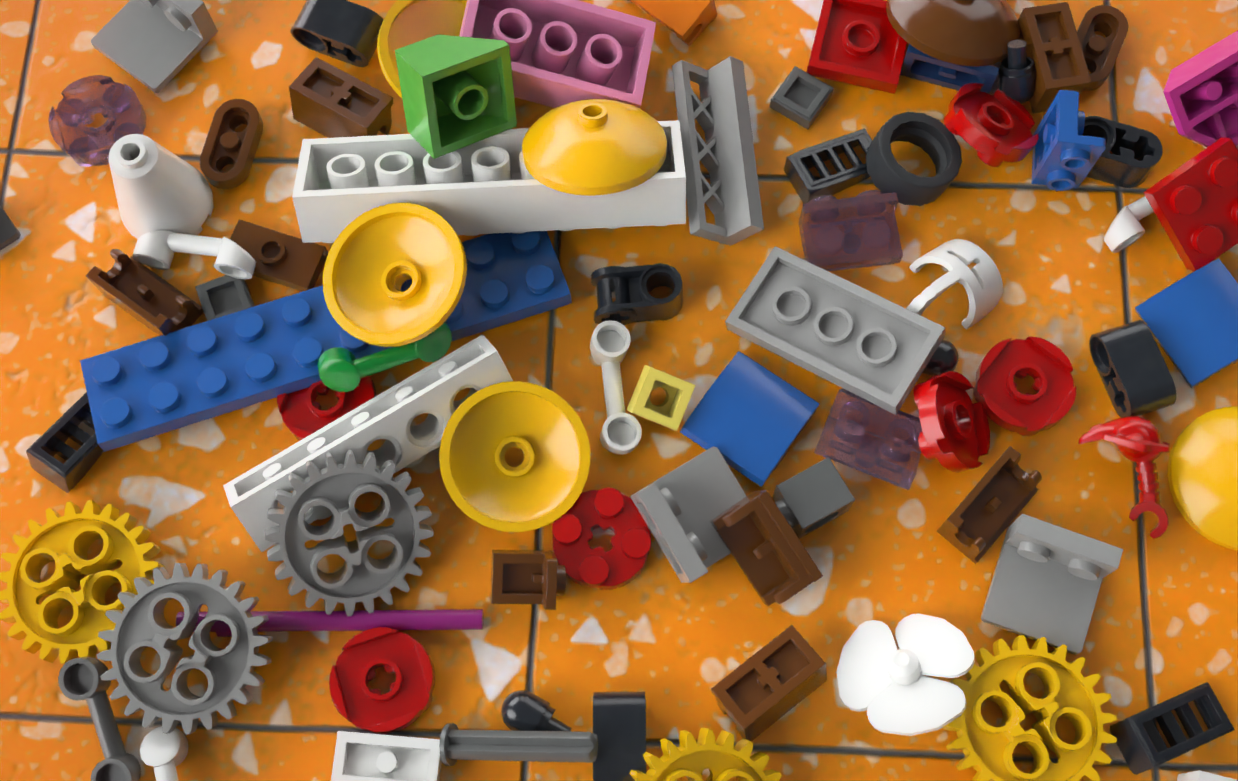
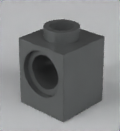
[772,457,855,539]

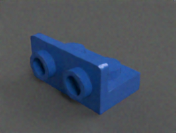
[1031,90,1106,191]

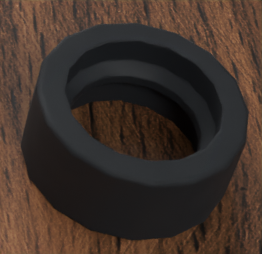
[866,112,962,206]

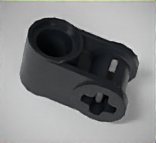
[591,263,683,325]

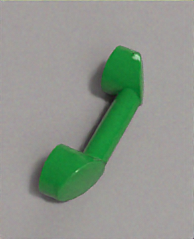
[317,321,452,392]

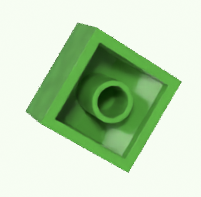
[395,34,517,159]

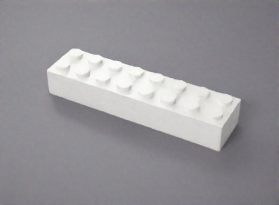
[292,120,686,243]

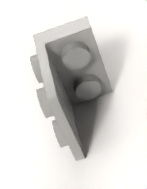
[91,0,218,93]
[630,447,746,583]
[981,514,1123,655]

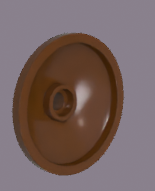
[886,0,1021,67]

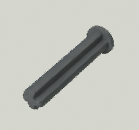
[439,723,598,766]

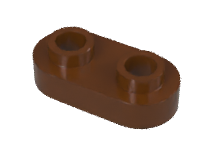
[1077,5,1128,91]
[200,99,263,189]

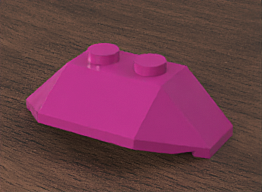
[1163,30,1238,147]

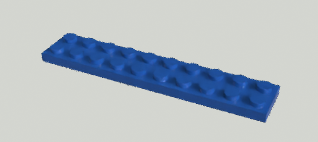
[80,231,572,452]

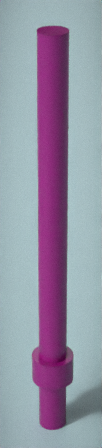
[176,609,484,637]

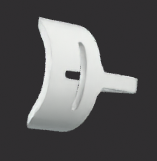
[906,239,1003,330]

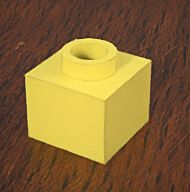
[627,365,696,431]

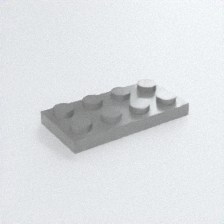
[725,246,945,415]

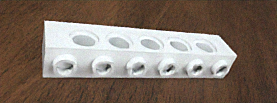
[223,334,513,552]

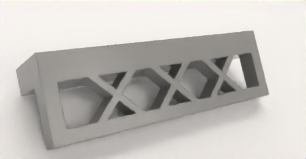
[672,56,764,246]

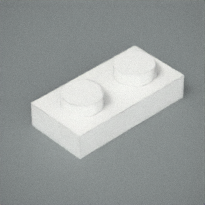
[331,731,442,781]

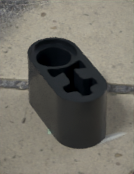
[290,0,383,67]
[1082,116,1163,188]
[1089,320,1176,418]
[593,692,646,781]

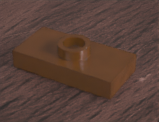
[230,219,328,291]

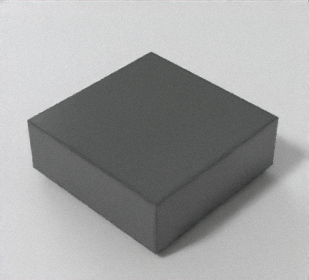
[770,66,834,129]
[195,275,255,321]

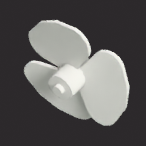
[836,613,975,736]

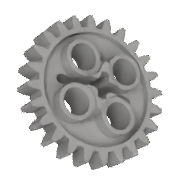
[265,449,434,616]
[96,563,273,735]

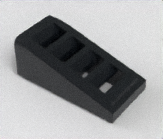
[784,129,872,208]
[26,392,104,493]
[1110,682,1235,775]

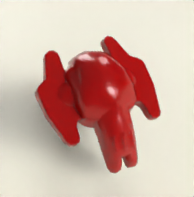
[1078,416,1170,539]

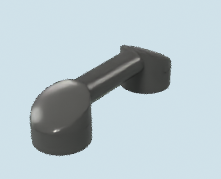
[58,657,141,781]

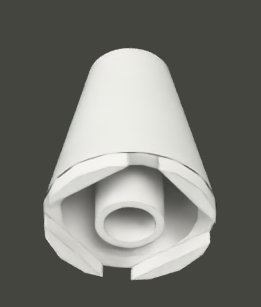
[109,134,214,239]

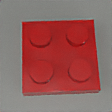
[807,0,907,94]
[1143,137,1238,271]

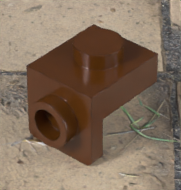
[490,550,566,610]

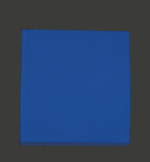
[1135,258,1238,388]
[680,351,819,487]

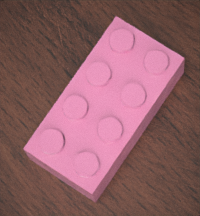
[459,0,656,108]

